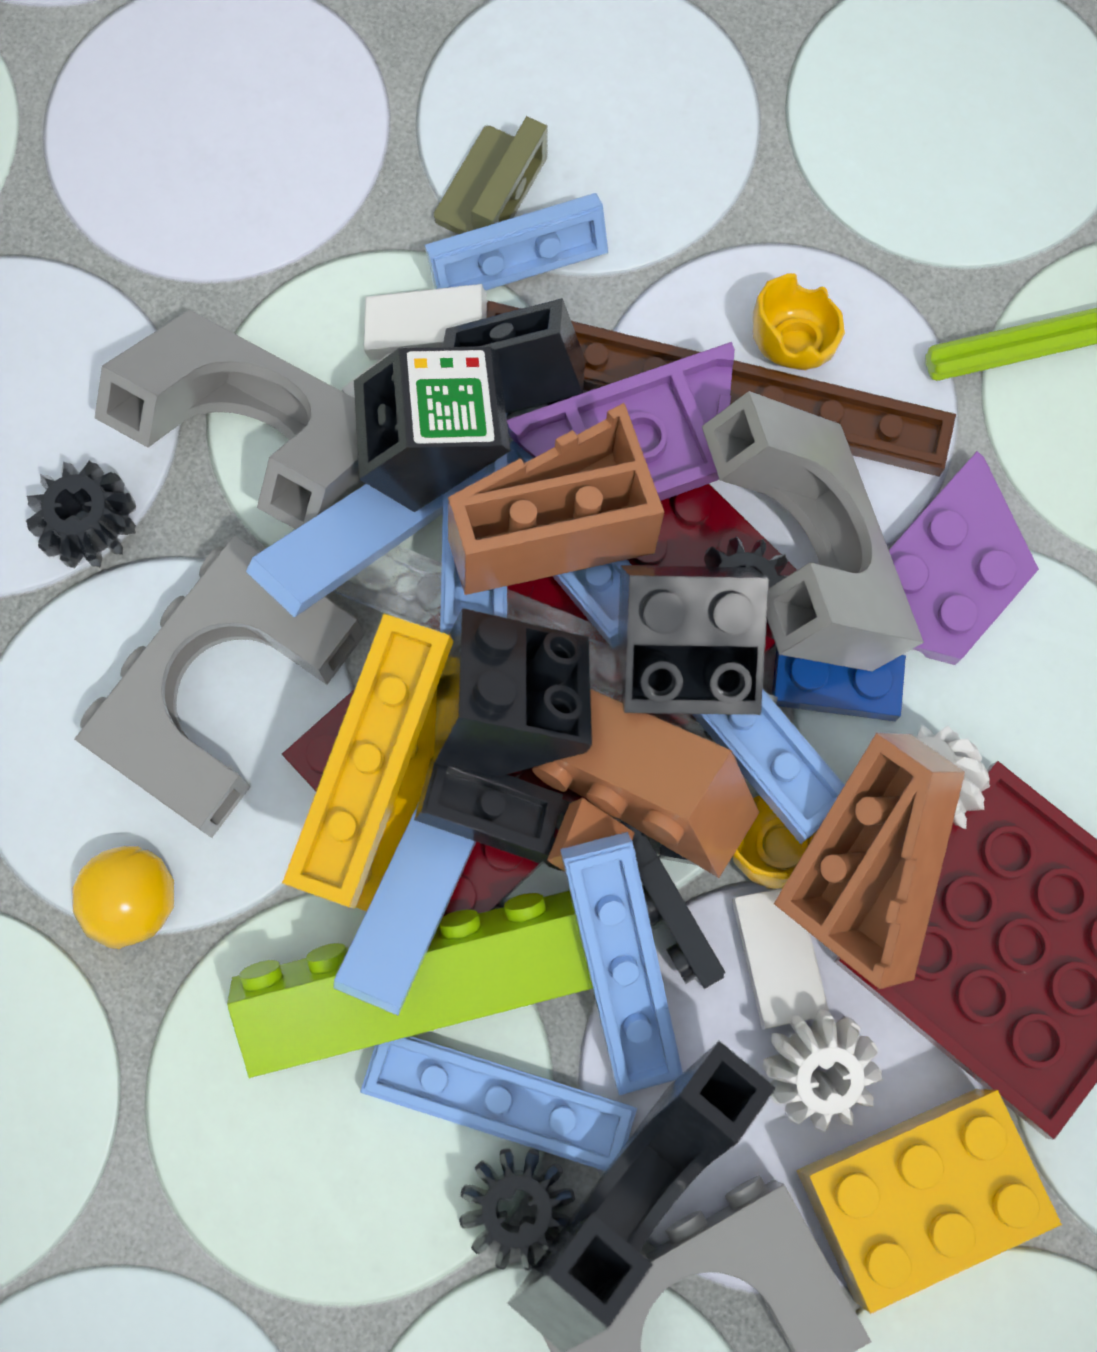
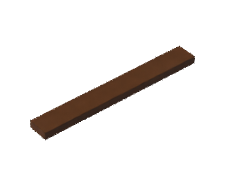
[487,301,956,477]

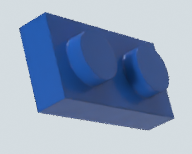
[771,647,906,722]

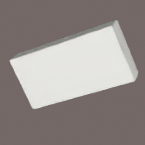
[364,284,487,360]
[732,889,829,1030]

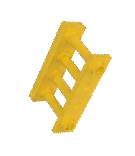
[282,613,454,911]

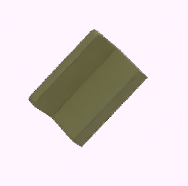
[434,116,548,234]

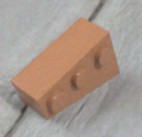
[448,403,664,595]
[532,689,759,878]
[774,733,965,989]

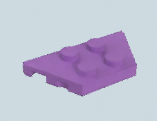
[507,342,735,501]
[889,451,1039,665]

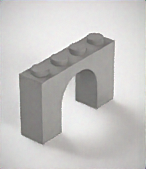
[94,310,366,529]
[702,391,924,671]
[74,534,364,838]
[542,1176,872,1352]

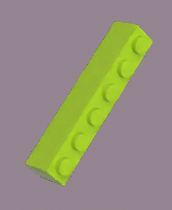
[227,890,593,1078]

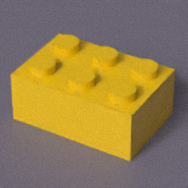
[796,1089,1062,1314]

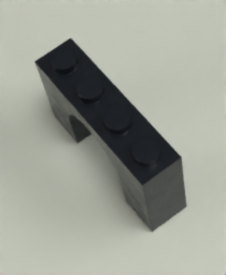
[507,1041,776,1352]

